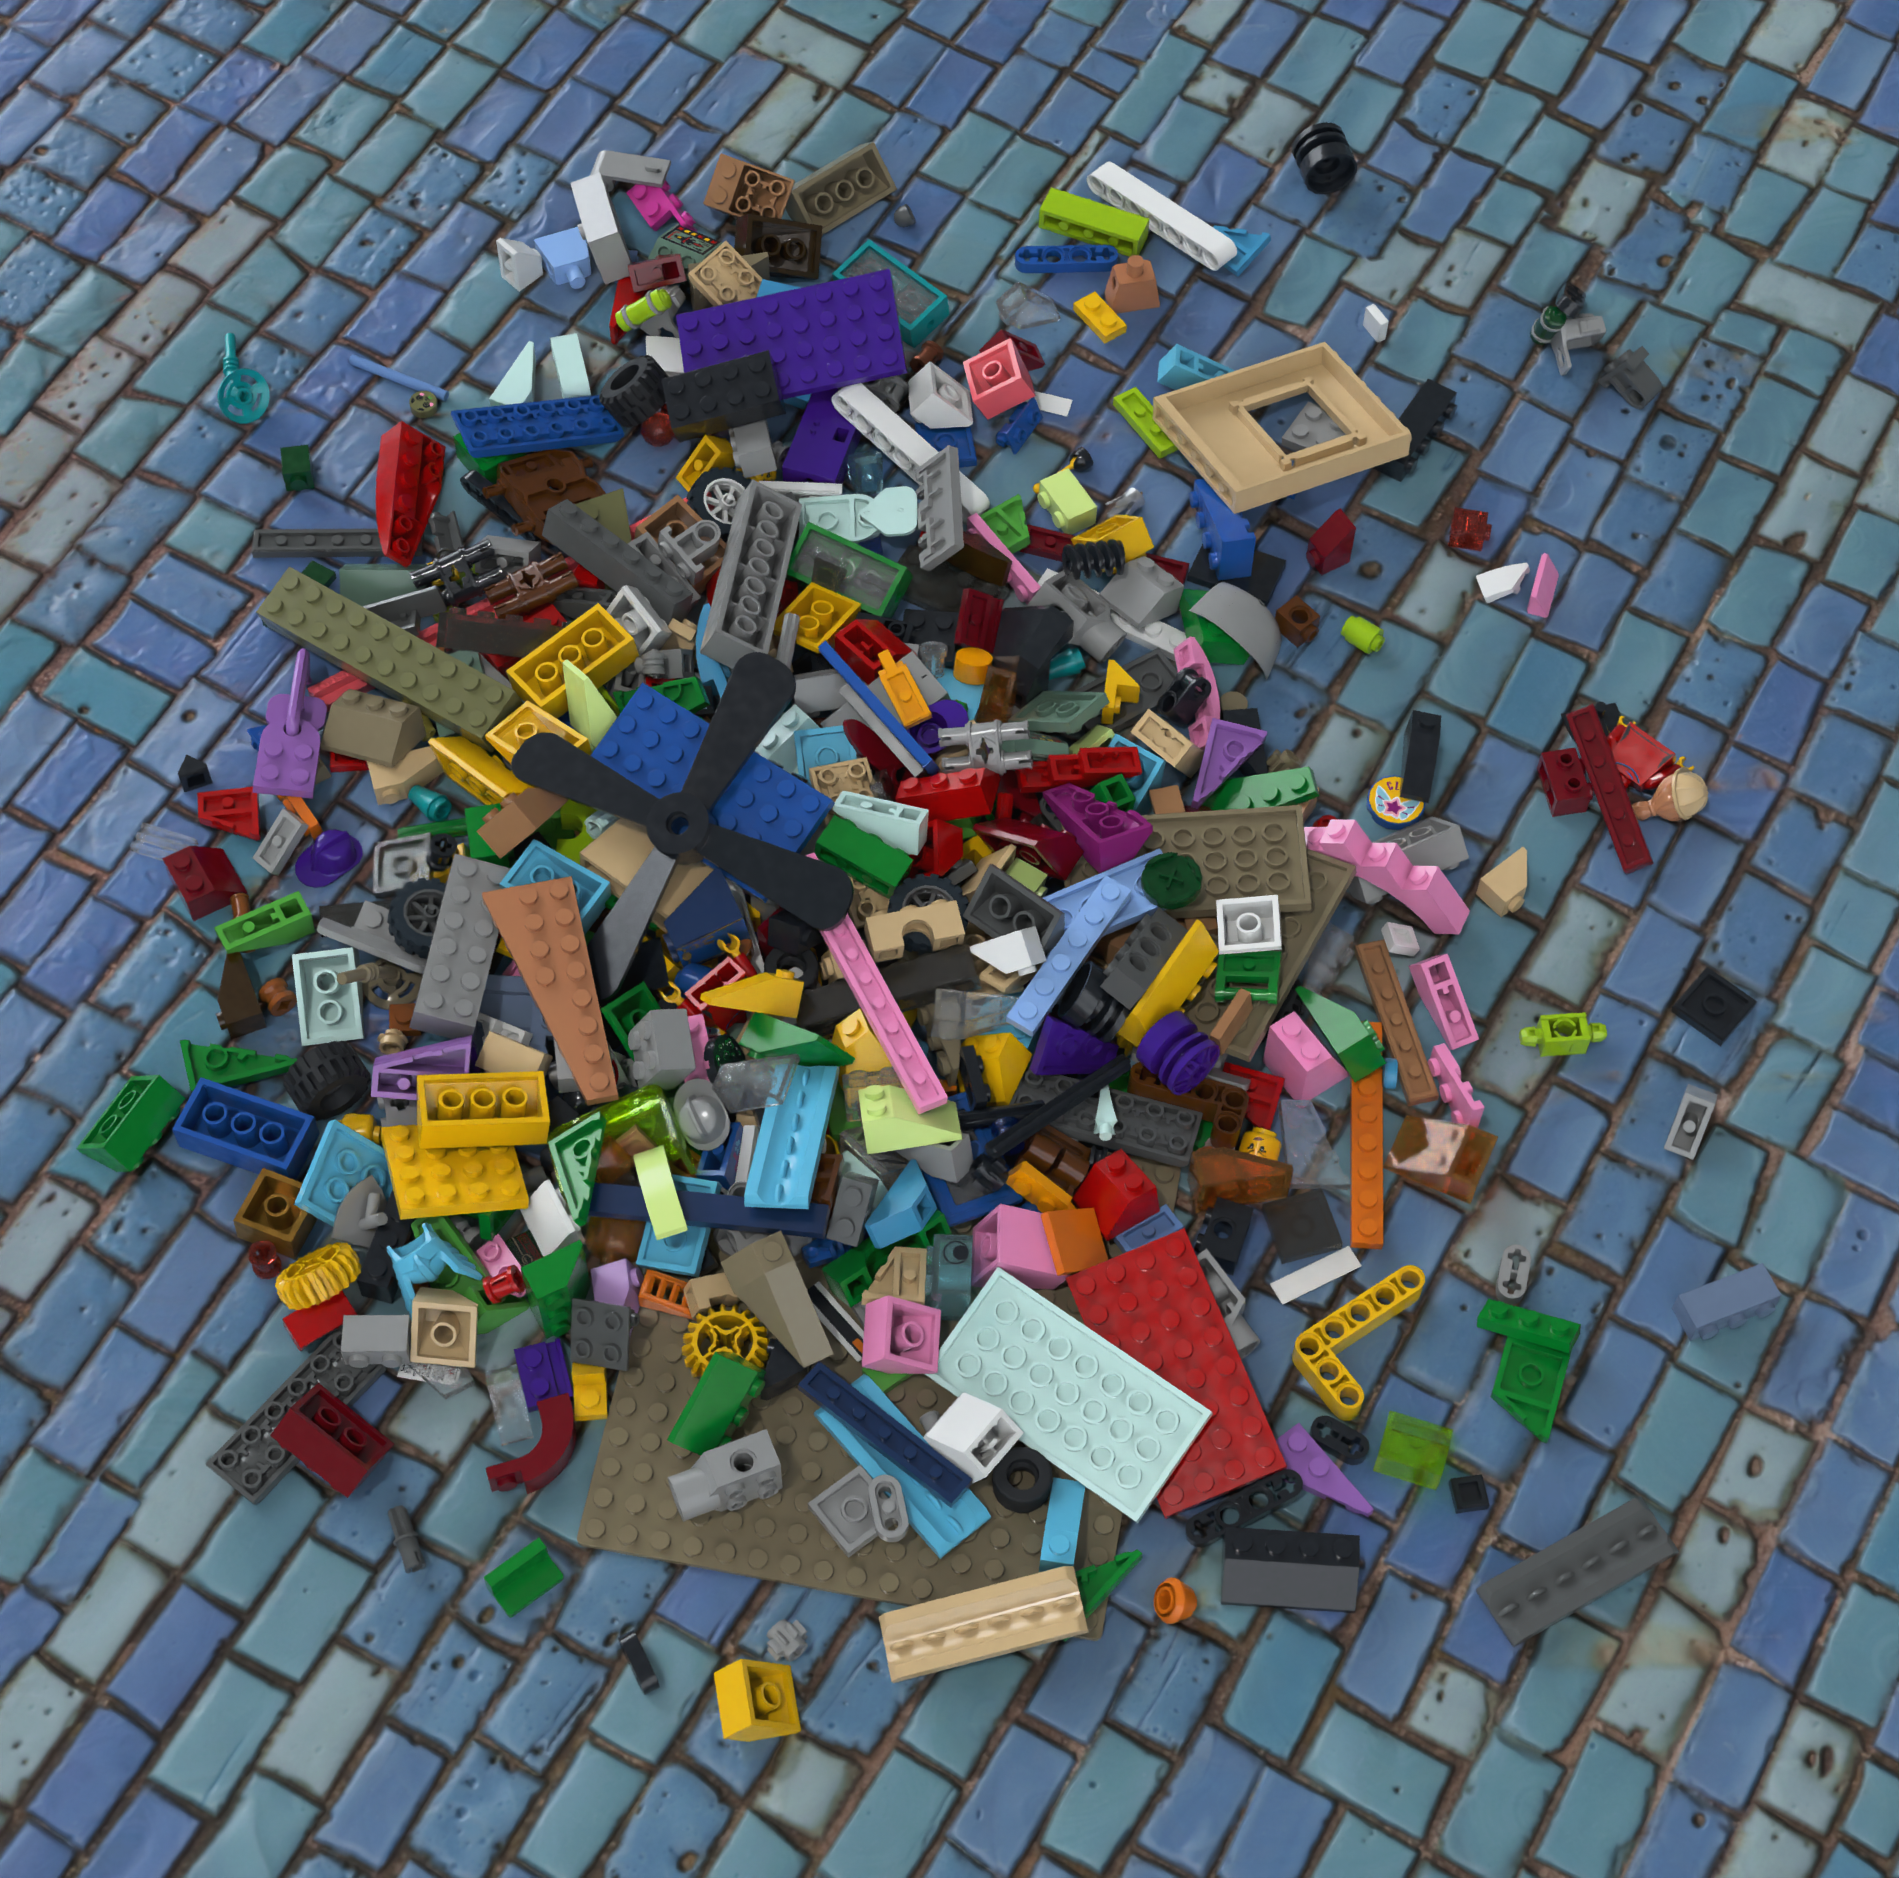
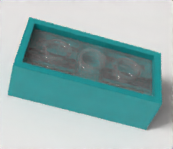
[832,239,950,348]

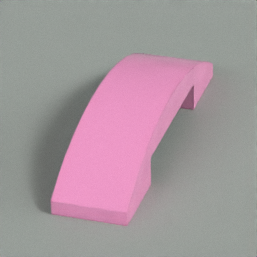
[1173,637,1220,750]

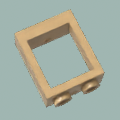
[1130,709,1204,778]

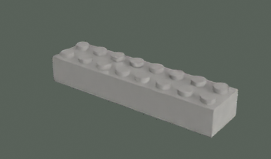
[700,479,802,669]

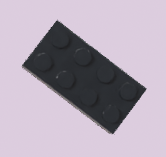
[661,350,786,442]

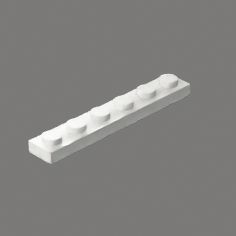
[1038,568,1186,662]

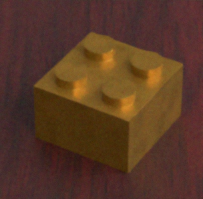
[233,1168,318,1259]

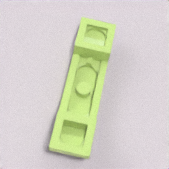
[633,1145,688,1240]

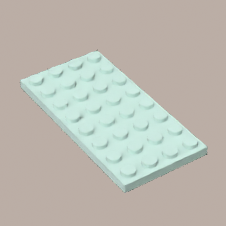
[924,1267,1213,1523]

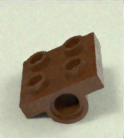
[1013,1125,1091,1196]

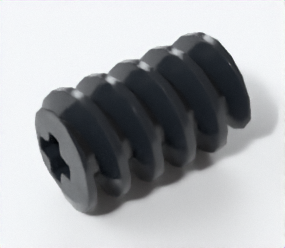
[1062,539,1125,580]

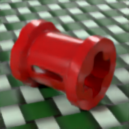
[483,1265,525,1304]

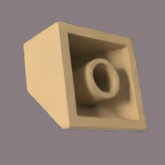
[410,1287,478,1368]

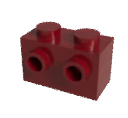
[1537,748,1593,817]

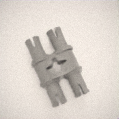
[938,719,1033,775]

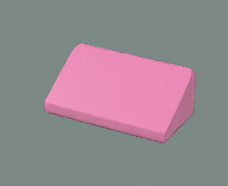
[1527,553,1559,618]

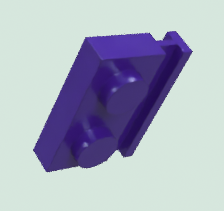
[514,1338,574,1413]

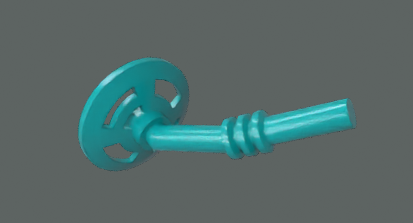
[217,333,270,424]

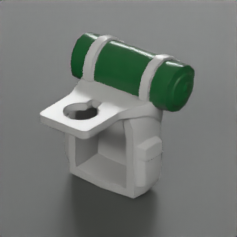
[1530,305,1606,376]

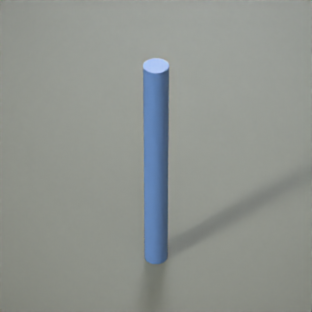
[349,354,449,401]

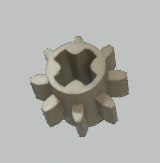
[1266,749,1302,773]

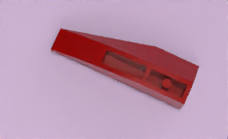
[375,421,446,568]

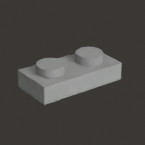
[253,808,309,876]

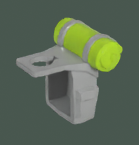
[615,285,686,338]

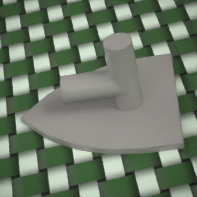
[331,1175,388,1249]

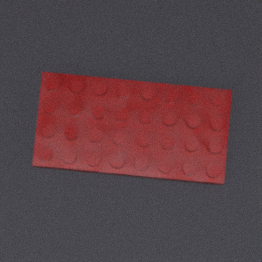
[1065,1228,1287,1519]

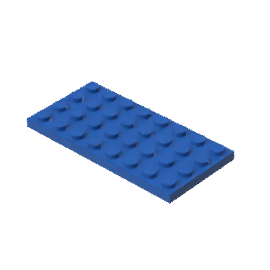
[590,682,835,903]

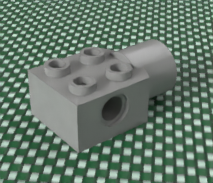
[1026,570,1127,664]
[1197,1248,1261,1360]
[668,1429,783,1522]

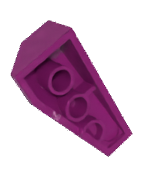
[1043,783,1153,873]

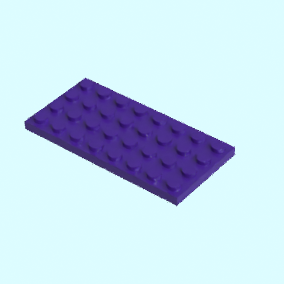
[676,269,908,399]

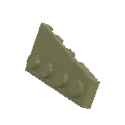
[575,488,632,590]

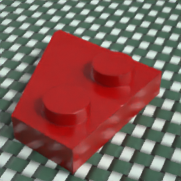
[197,787,261,841]
[1222,1062,1285,1130]

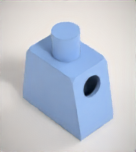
[534,227,591,289]

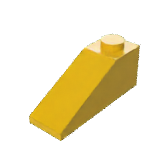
[700,969,804,1018]

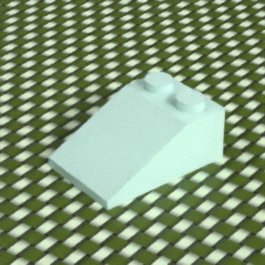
[292,947,364,1046]

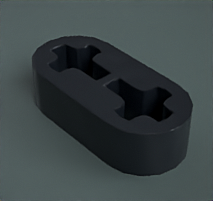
[1309,1416,1369,1465]
[618,1630,660,1695]

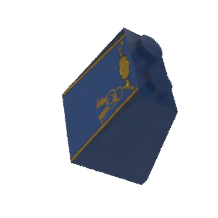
[662,867,751,968]

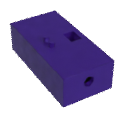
[782,388,862,484]

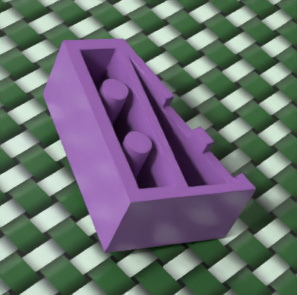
[371,1035,472,1100]

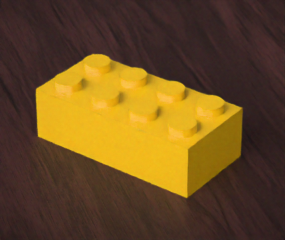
[506,603,639,719]

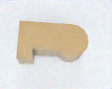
[683,1272,741,1319]

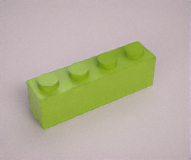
[1038,187,1149,257]

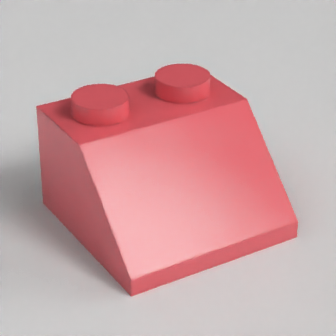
[963,338,1036,420]

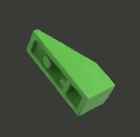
[214,891,315,954]

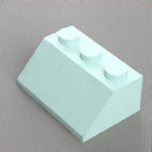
[755,704,820,774]

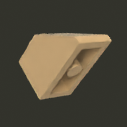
[1476,847,1527,917]

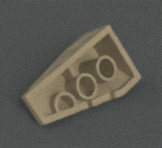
[720,1231,834,1368]

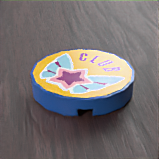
[1366,775,1426,830]

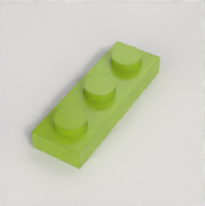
[1113,387,1179,459]

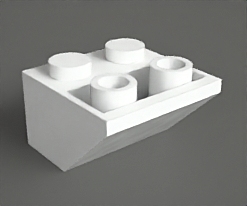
[520,1179,586,1257]
[923,1392,1024,1483]

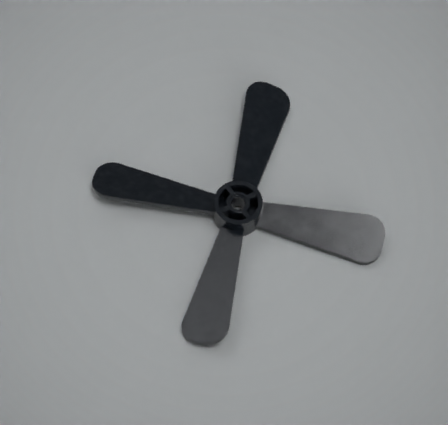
[511,652,854,1003]

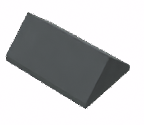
[963,864,1065,966]

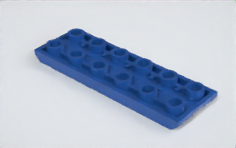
[451,395,624,458]

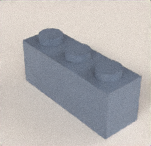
[1672,1263,1782,1341]

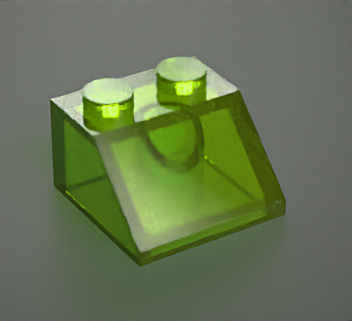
[1373,1410,1453,1490]

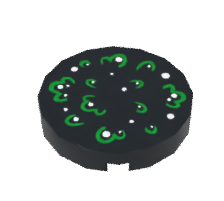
[704,1034,749,1096]

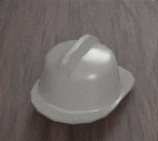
[673,1078,731,1151]

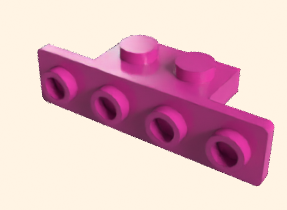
[626,180,697,232]

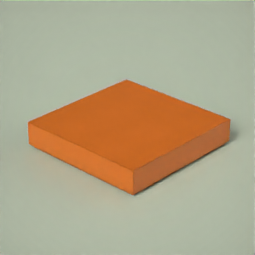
[1041,1208,1108,1276]

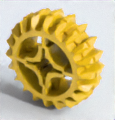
[275,1242,362,1310]
[682,1303,769,1379]

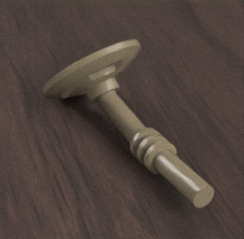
[337,959,423,1010]

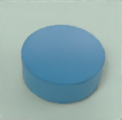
[1382,1058,1398,1089]

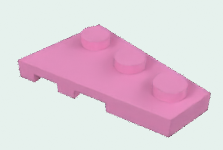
[1428,1043,1485,1139]

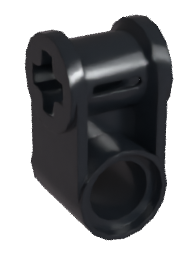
[1156,667,1211,727]

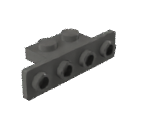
[362,586,447,636]

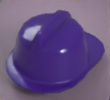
[902,699,969,754]
[295,829,363,888]

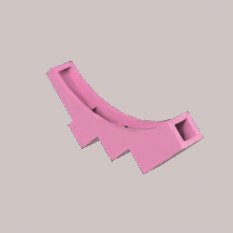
[1304,820,1470,935]

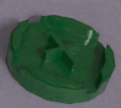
[1141,852,1202,909]

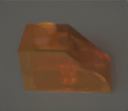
[976,665,1017,723]

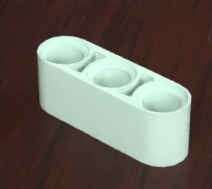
[550,333,591,399]

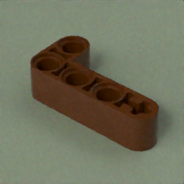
[1127,1062,1249,1151]

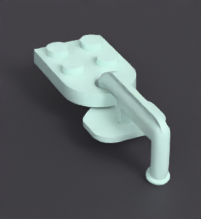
[799,486,919,546]

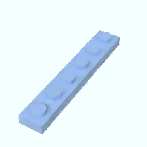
[1006,875,1132,1037]

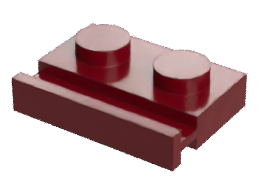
[954,588,1004,655]

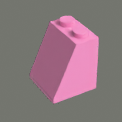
[1262,1011,1349,1107]
[971,1204,1070,1289]

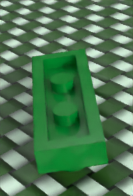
[1477,1299,1581,1353]

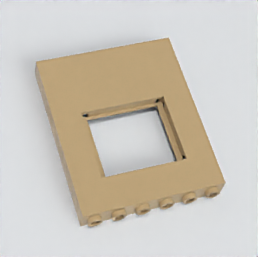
[1153,342,1412,514]

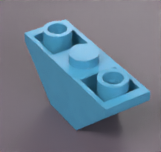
[864,1159,937,1249]

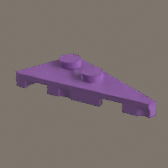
[1191,718,1267,809]
[1276,1423,1374,1517]

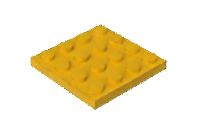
[381,1125,529,1220]

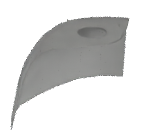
[1189,582,1282,680]

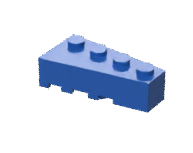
[1189,479,1256,581]

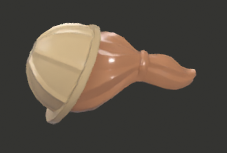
[1632,767,1708,821]

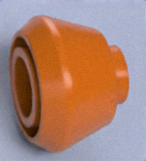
[1154,1577,1197,1624]

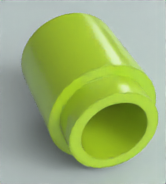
[1341,615,1385,654]

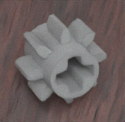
[767,1619,808,1662]

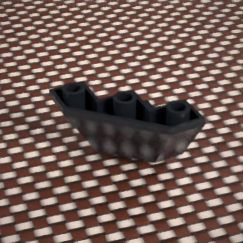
[992,605,1074,709]

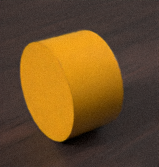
[953,647,993,685]

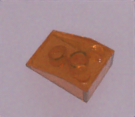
[1187,1146,1294,1213]

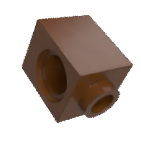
[1275,595,1320,648]

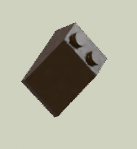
[734,214,822,280]

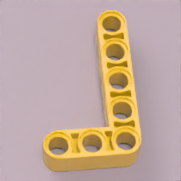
[1292,1265,1425,1421]

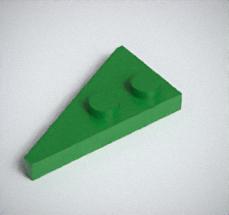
[180,1040,297,1093]
[548,1111,607,1227]
[1062,1549,1142,1642]

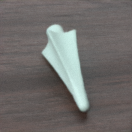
[1093,1085,1117,1141]

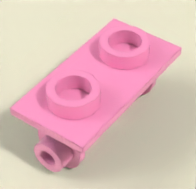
[474,1234,526,1297]

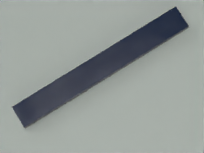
[588,1182,830,1239]

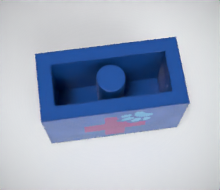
[696,1122,743,1190]

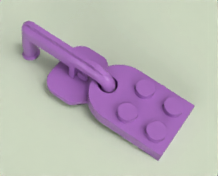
[253,648,327,799]

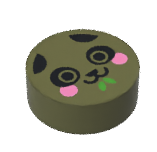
[409,391,438,418]

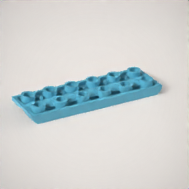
[744,1064,840,1209]
[813,1374,991,1559]

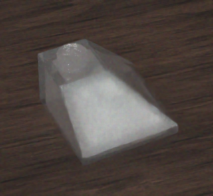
[712,1054,800,1113]

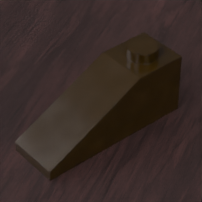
[216,952,267,1039]

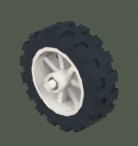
[686,467,752,543]

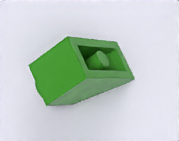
[462,1285,530,1335]

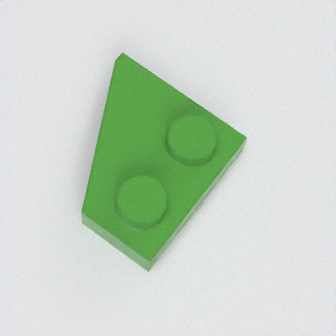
[980,494,1030,554]

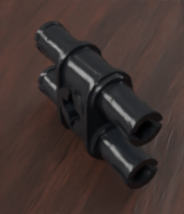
[409,538,506,608]

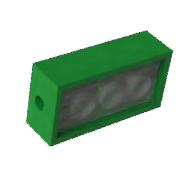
[786,522,913,619]

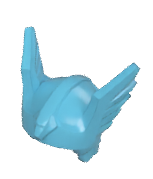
[386,1222,483,1321]

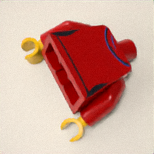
[1607,716,1694,792]
[659,933,757,1031]

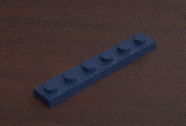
[798,1361,972,1508]

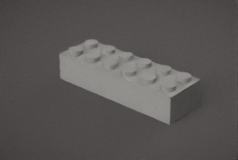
[409,854,511,1039]

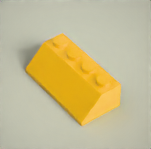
[428,736,535,809]
[1117,919,1219,1047]
[416,1071,550,1149]

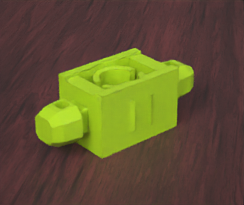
[1519,1012,1607,1057]

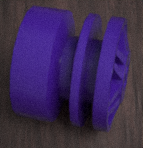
[1136,1011,1220,1095]

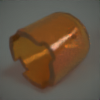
[585,1216,646,1265]

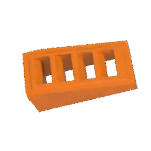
[638,1269,696,1321]

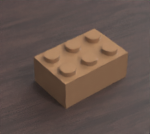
[634,495,726,595]

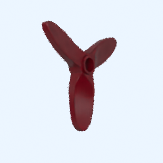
[843,719,938,802]

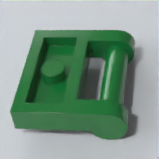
[1215,951,1282,1005]

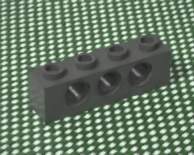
[1100,908,1188,1010]

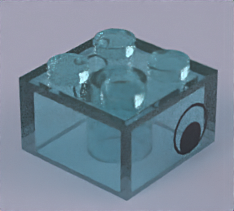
[925,1234,973,1321]

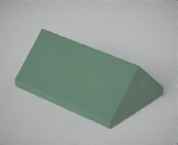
[339,564,430,606]

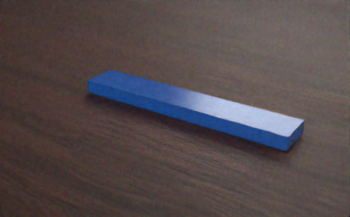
[818,640,940,776]

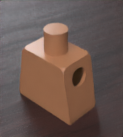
[1104,255,1160,314]

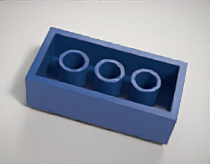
[172,1077,320,1180]

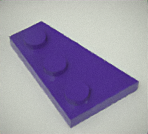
[1030,1015,1119,1075]

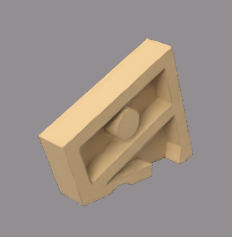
[861,1246,927,1305]

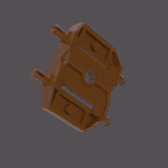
[482,449,606,546]

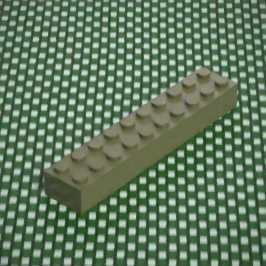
[256,566,524,753]

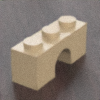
[864,899,965,963]

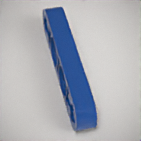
[1015,245,1118,273]

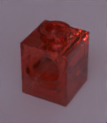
[1448,507,1492,551]

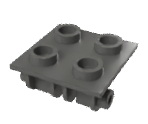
[570,1298,640,1371]

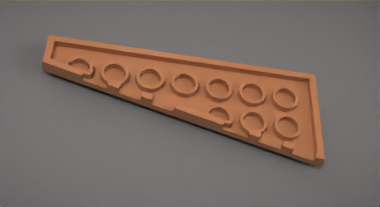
[482,876,619,1106]

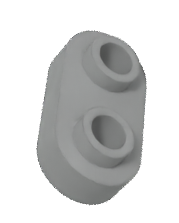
[868,1475,908,1542]

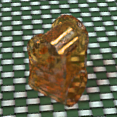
[595,1136,634,1184]

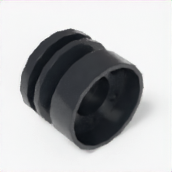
[1292,122,1357,194]
[1058,960,1132,1043]

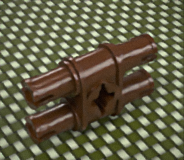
[483,552,579,624]

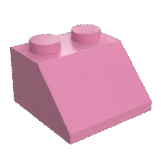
[862,1295,941,1374]

